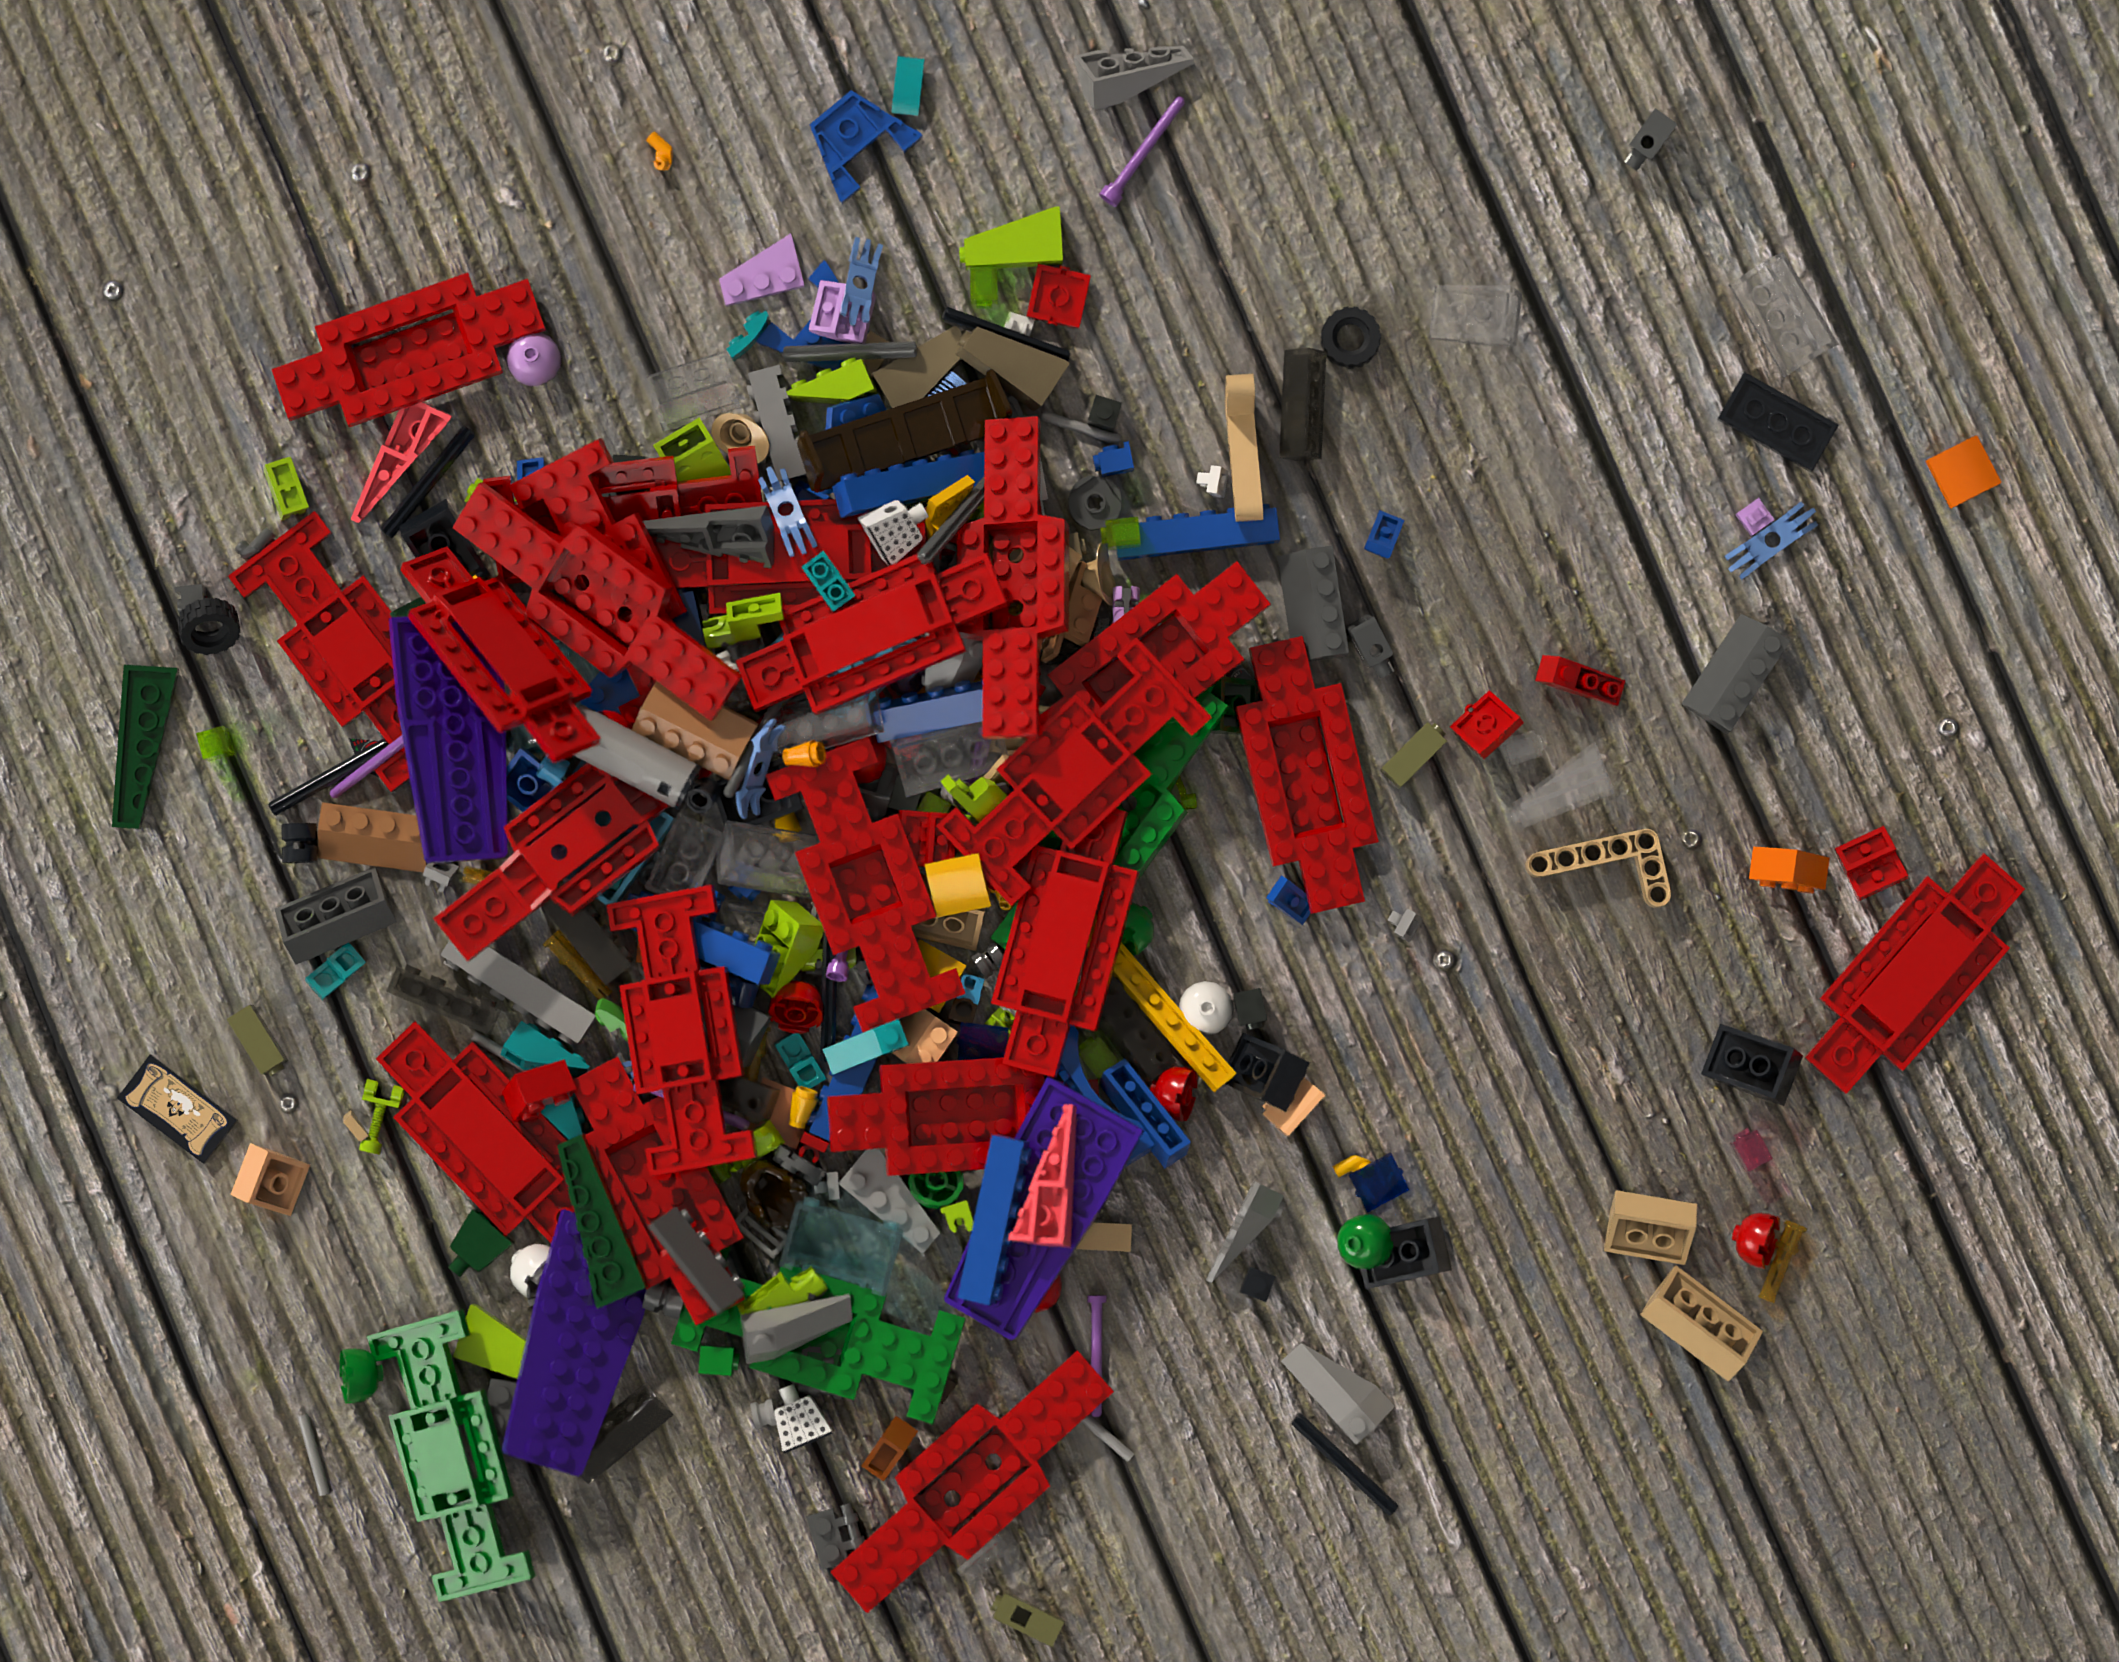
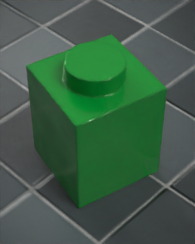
[698,1345,740,1376]

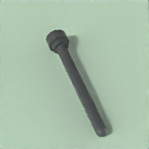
[724,697,792,798]

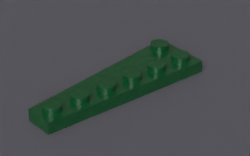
[112,664,179,830]
[557,1134,649,1309]

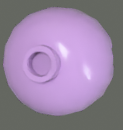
[506,332,561,386]

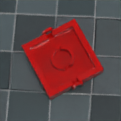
[1026,264,1091,329]
[1450,690,1524,760]

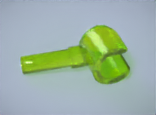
[1176,776,1197,810]

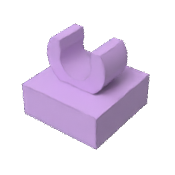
[1735,498,1774,536]

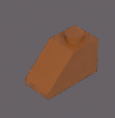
[861,1416,918,1482]

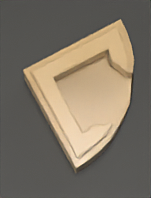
[343,1110,369,1141]

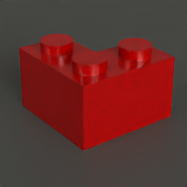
[502,1059,576,1122]

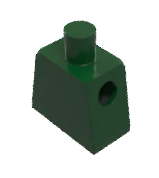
[448,1209,515,1277]

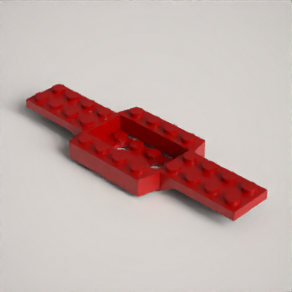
[957,416,1069,739]
[452,482,742,721]
[433,763,714,963]
[831,1350,1114,1613]

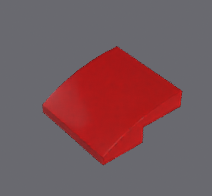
[899,810,955,867]
[1835,826,1908,901]

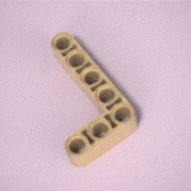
[1225,373,1263,522]
[1525,829,1671,908]

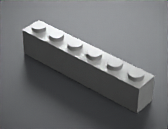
[440,940,597,1045]

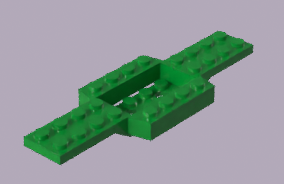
[991,690,1229,949]

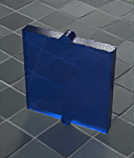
[956,1022,1009,1060]
[1349,1152,1410,1212]

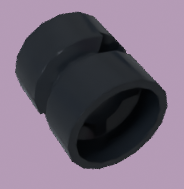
[281,823,318,863]

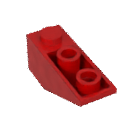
[1535,655,1625,706]

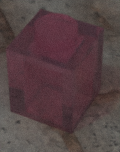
[1730,1128,1773,1172]

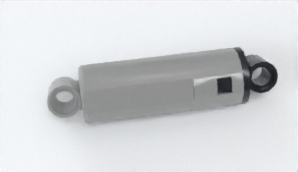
[574,705,721,814]

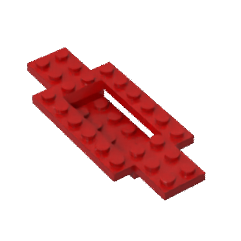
[271,272,546,428]
[651,499,926,615]
[400,546,601,763]
[736,553,1008,715]
[1026,561,1271,739]
[1235,636,1379,914]
[991,806,1140,1078]
[1804,853,2025,1094]
[376,1021,575,1243]
[573,1056,745,1326]
[827,1058,1099,1176]

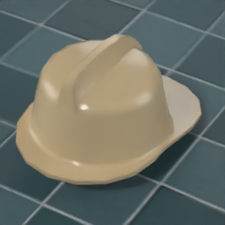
[711,413,770,463]
[1080,542,1116,606]

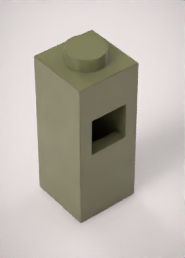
[1380,722,1447,789]
[227,1005,289,1076]
[990,1591,1064,1647]

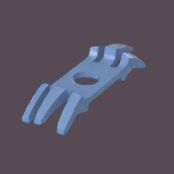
[840,237,883,326]
[758,466,817,558]
[1724,502,1818,580]
[736,719,787,819]

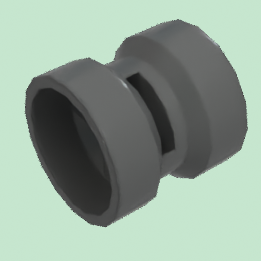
[971,942,1003,979]

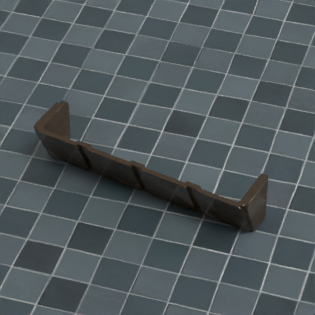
[797,369,1013,493]

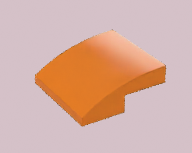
[1925,435,2002,509]

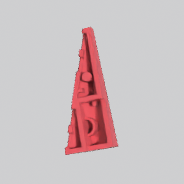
[350,401,452,523]
[1009,1105,1077,1247]

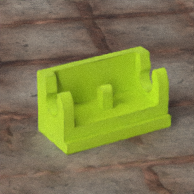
[263,456,309,521]
[730,1120,785,1172]
[940,1200,974,1233]

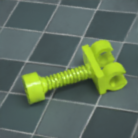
[359,1079,405,1155]

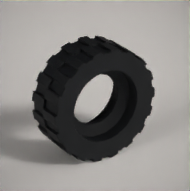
[1321,307,1381,369]
[178,598,240,655]

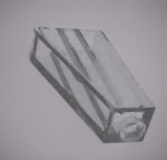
[1509,742,1615,830]

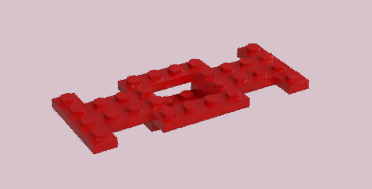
[509,438,687,729]
[483,446,763,584]
[228,511,410,792]
[936,637,1212,906]
[765,736,966,1033]
[606,885,758,1176]

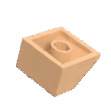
[891,1009,958,1064]
[1262,1078,1325,1136]
[231,1143,310,1216]

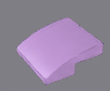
[809,280,876,344]

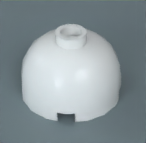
[1179,981,1233,1036]
[510,1244,550,1299]

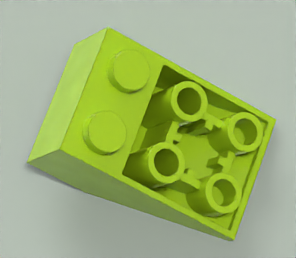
[786,357,879,404]
[653,417,731,481]
[755,900,824,998]

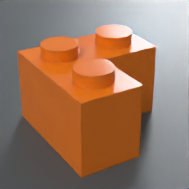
[1749,846,1830,894]

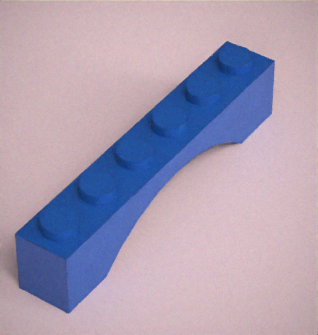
[1058,1025,1155,1167]

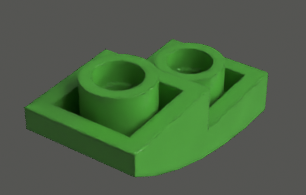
[595,998,628,1042]

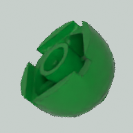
[1121,902,1154,956]
[908,1171,964,1209]
[1337,1214,1393,1269]
[339,1348,384,1403]

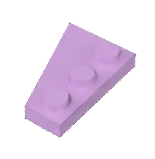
[719,234,805,307]

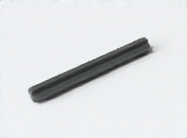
[783,341,917,362]
[917,476,984,565]

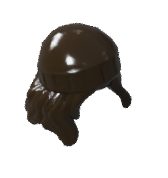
[740,1159,810,1230]

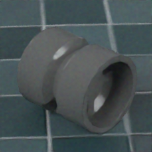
[642,1279,684,1319]

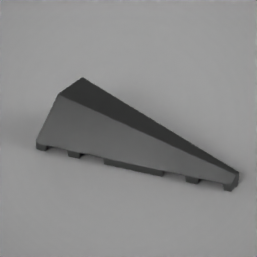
[643,505,774,568]

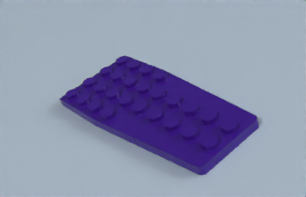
[389,616,508,863]
[944,1077,1145,1340]
[502,1210,657,1476]

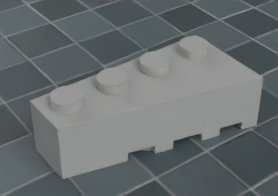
[746,365,807,483]
[838,1149,941,1254]

